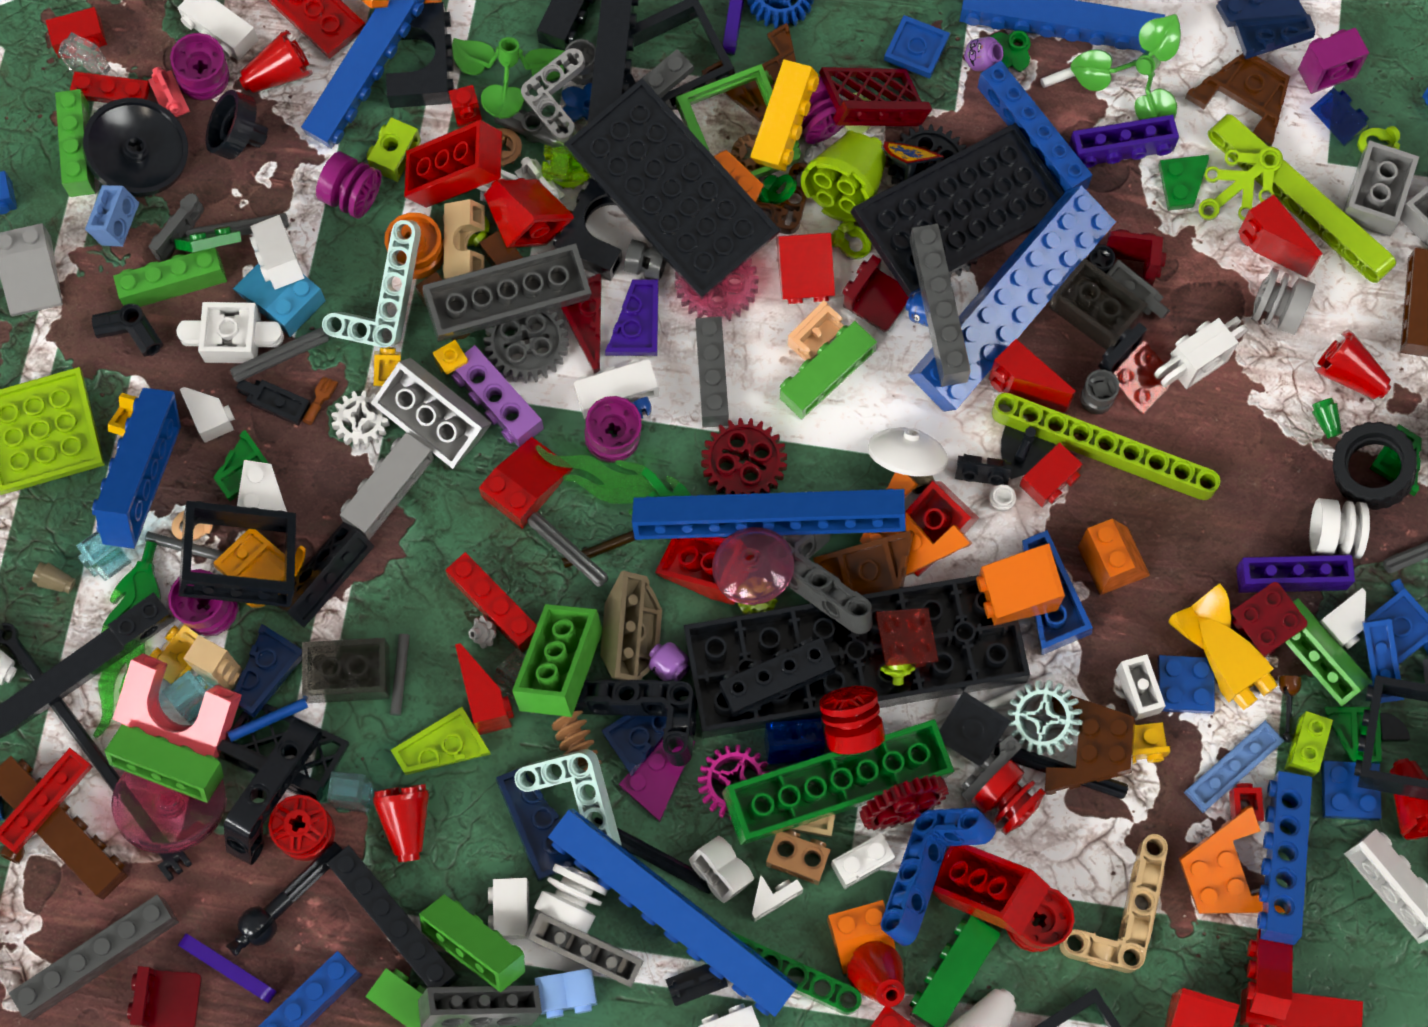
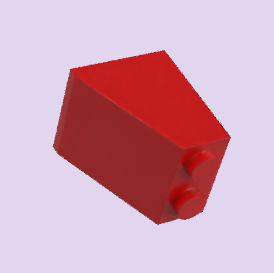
[484,178,574,248]
[776,233,835,304]
[1164,988,1240,1027]

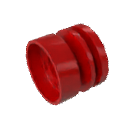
[819,686,885,754]
[971,760,1046,835]
[268,795,335,861]
[1006,888,1075,952]

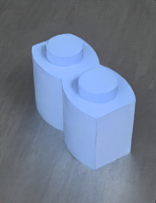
[534,969,598,1019]

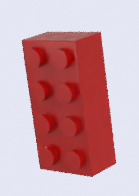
[404,120,502,208]
[932,845,1050,936]

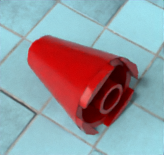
[239,30,313,93]
[1314,329,1391,400]
[1390,758,1428,840]
[847,941,905,1007]

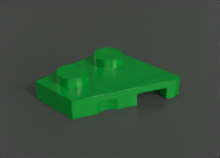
[1158,155,1209,211]
[174,226,242,252]
[1369,424,1422,496]
[214,430,274,501]
[1324,707,1382,764]

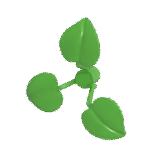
[1070,14,1181,120]
[452,37,566,119]

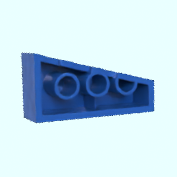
[1022,530,1093,655]

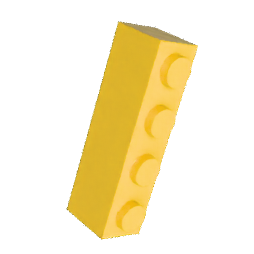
[750,59,819,172]

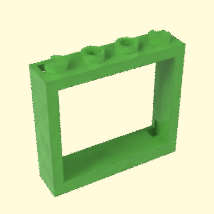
[675,64,802,179]

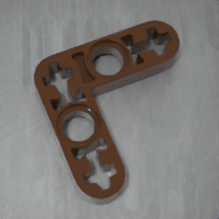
[756,163,807,234]

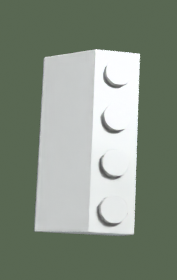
[1344,829,1428,944]

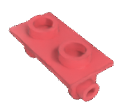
[148,67,190,117]

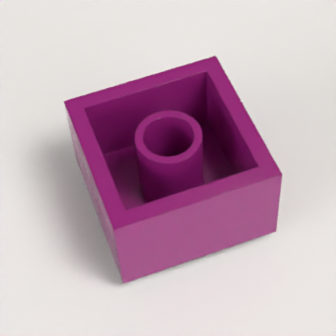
[1298,27,1369,94]

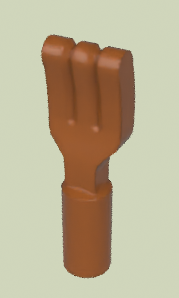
[302,376,338,425]

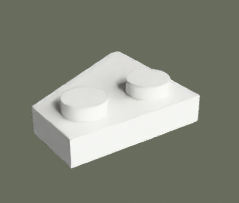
[237,460,287,512]

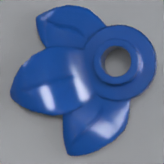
[562,83,592,122]

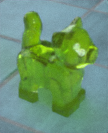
[542,144,589,183]

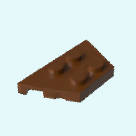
[813,530,914,595]

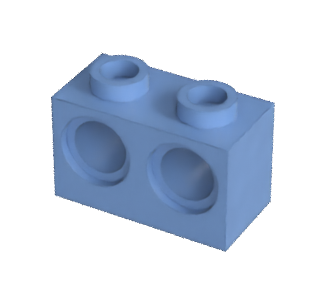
[85,185,139,247]

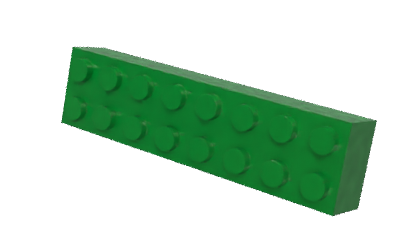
[722,719,955,846]

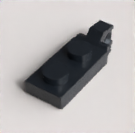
[236,380,311,426]

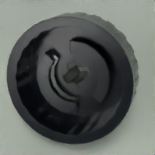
[205,90,268,160]

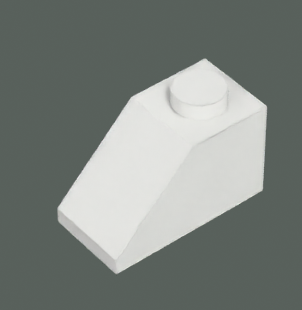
[180,387,235,443]
[1320,588,1366,650]

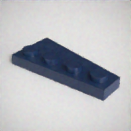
[496,767,576,881]

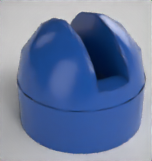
[632,397,652,419]

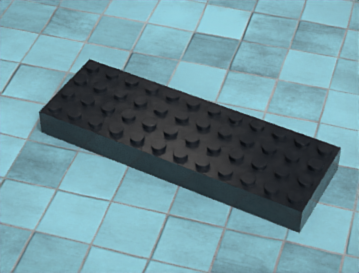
[684,575,1030,739]

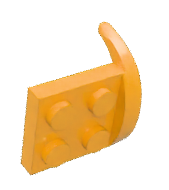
[213,529,305,608]

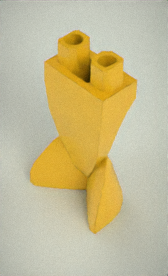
[1168,584,1278,710]

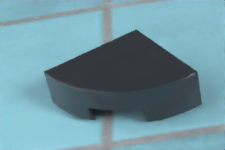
[1380,712,1410,742]

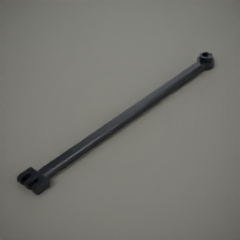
[0,623,193,882]

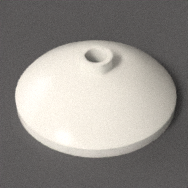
[868,427,948,476]

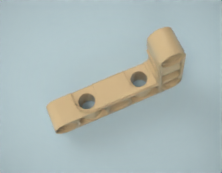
[1060,834,1168,973]

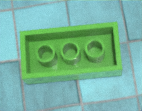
[512,604,603,717]

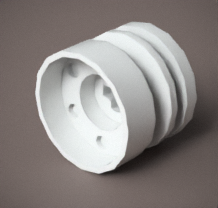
[1309,498,1370,559]
[534,864,608,933]

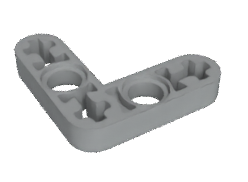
[521,48,586,143]

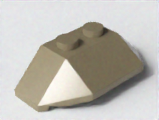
[600,571,662,680]

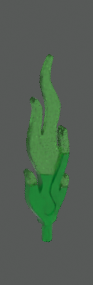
[536,445,691,515]
[93,541,161,738]

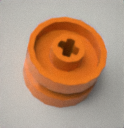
[384,213,444,279]

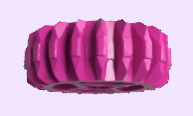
[698,745,771,820]

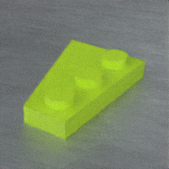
[391,707,491,775]

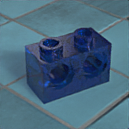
[764,718,825,764]

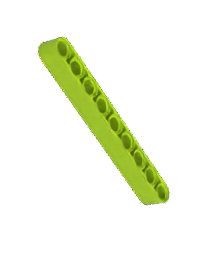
[1208,114,1396,283]
[991,393,1220,500]

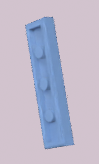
[1184,720,1284,813]

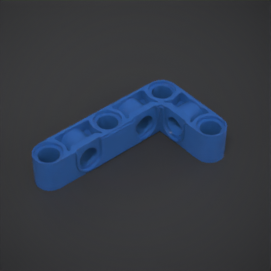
[881,808,996,946]

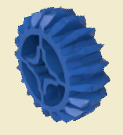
[747,0,814,29]

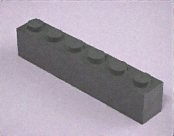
[910,224,971,387]
[9,894,179,1020]

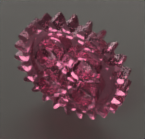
[674,258,759,322]

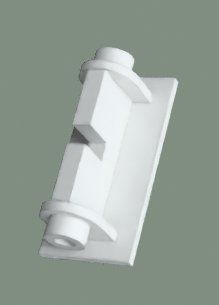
[515,157,565,201]

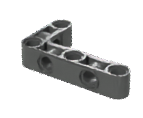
[767,534,873,634]

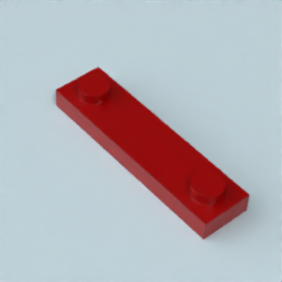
[0,748,93,854]

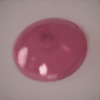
[712,527,794,605]

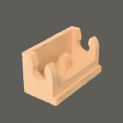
[788,300,844,361]

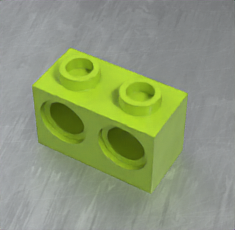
[1284,711,1333,777]

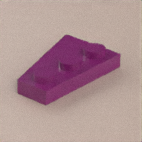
[619,740,695,823]

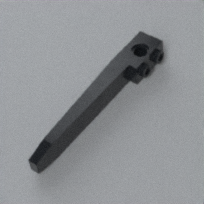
[0,592,175,738]

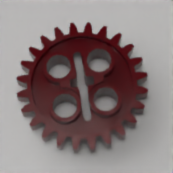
[701,418,787,494]
[859,775,949,831]

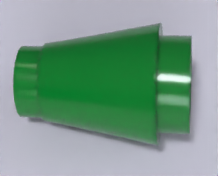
[1312,398,1343,439]

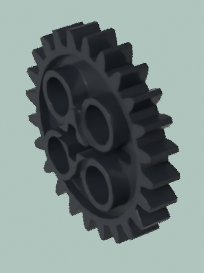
[887,124,966,184]

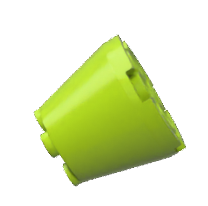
[801,130,886,222]

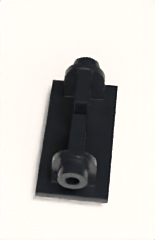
[955,453,1012,485]
[665,964,728,1007]

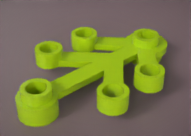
[1199,147,1283,221]

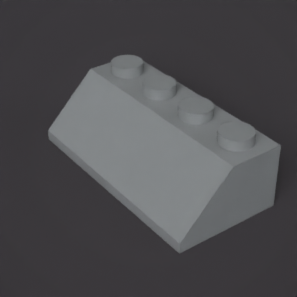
[371,358,492,469]

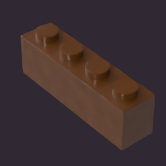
[1400,248,1428,357]

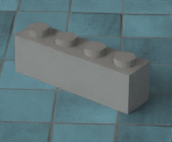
[340,432,434,540]

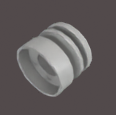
[1251,268,1316,335]

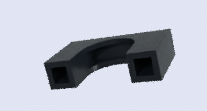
[386,2,455,108]
[553,175,622,281]

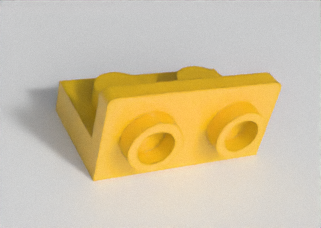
[150,624,198,688]
[1133,722,1171,764]

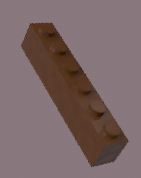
[0,756,128,900]

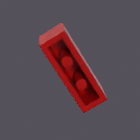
[1246,929,1293,1020]

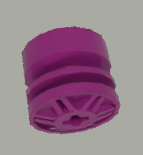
[170,33,230,100]
[801,76,844,144]
[316,151,382,219]
[584,396,642,463]
[168,569,238,637]

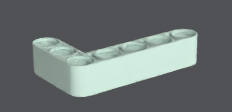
[322,220,421,348]
[515,749,622,878]

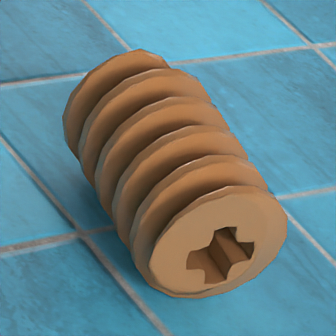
[551,711,602,770]

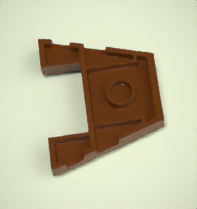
[702,23,796,122]
[1185,53,1290,147]
[1045,692,1135,795]

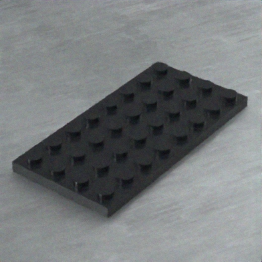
[564,78,780,300]
[850,123,1064,297]

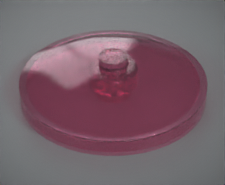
[111,771,227,854]

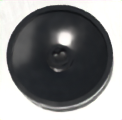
[83,98,188,197]

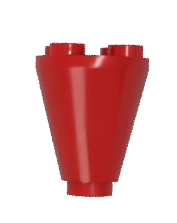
[373,784,429,862]

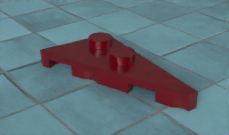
[560,273,602,374]

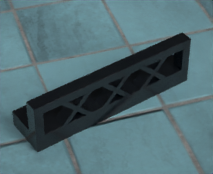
[276,522,374,628]

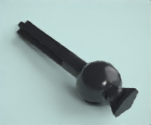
[226,841,343,956]

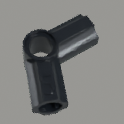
[91,304,164,357]

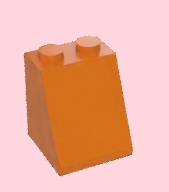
[1078,519,1150,595]
[976,544,1065,626]

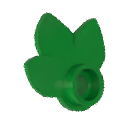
[989,31,1031,72]

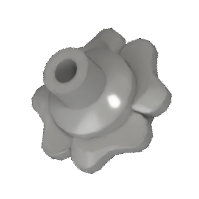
[804,142,827,165]
[468,615,496,649]

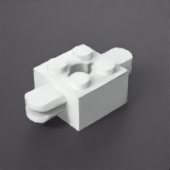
[176,302,284,363]
[1154,317,1248,389]

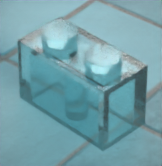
[76,531,132,581]
[162,670,211,724]
[327,771,376,813]

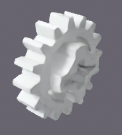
[331,390,390,448]

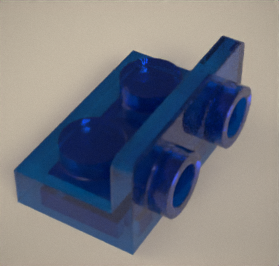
[1310,87,1370,147]

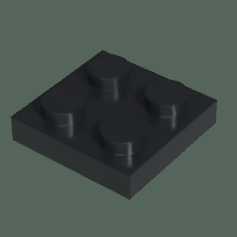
[1098,323,1147,374]
[939,691,1011,768]

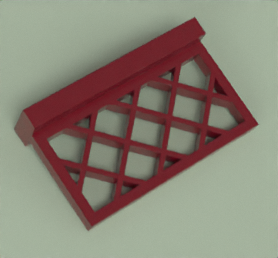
[819,67,932,126]

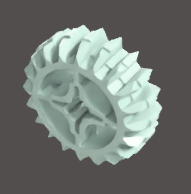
[1007,680,1083,755]

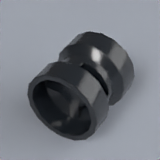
[1086,245,1115,279]

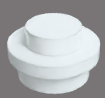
[989,484,1016,511]

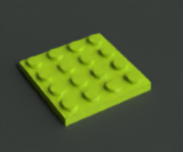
[0,367,105,495]

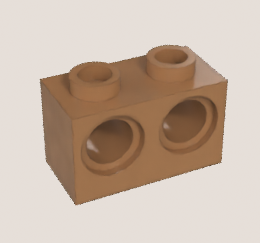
[766,830,831,885]

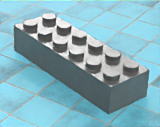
[423,243,591,342]

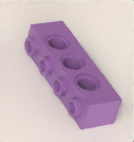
[451,345,544,447]

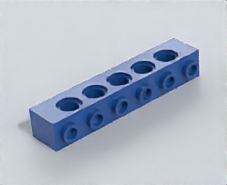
[977,61,1092,193]
[1257,771,1312,945]

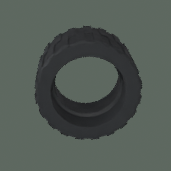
[1332,421,1417,510]

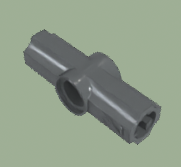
[494,109,569,152]

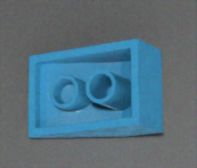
[233,263,326,337]

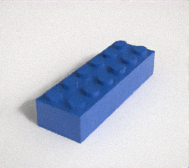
[92,388,181,549]

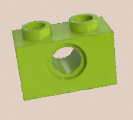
[367,117,421,182]

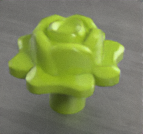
[881,656,915,686]

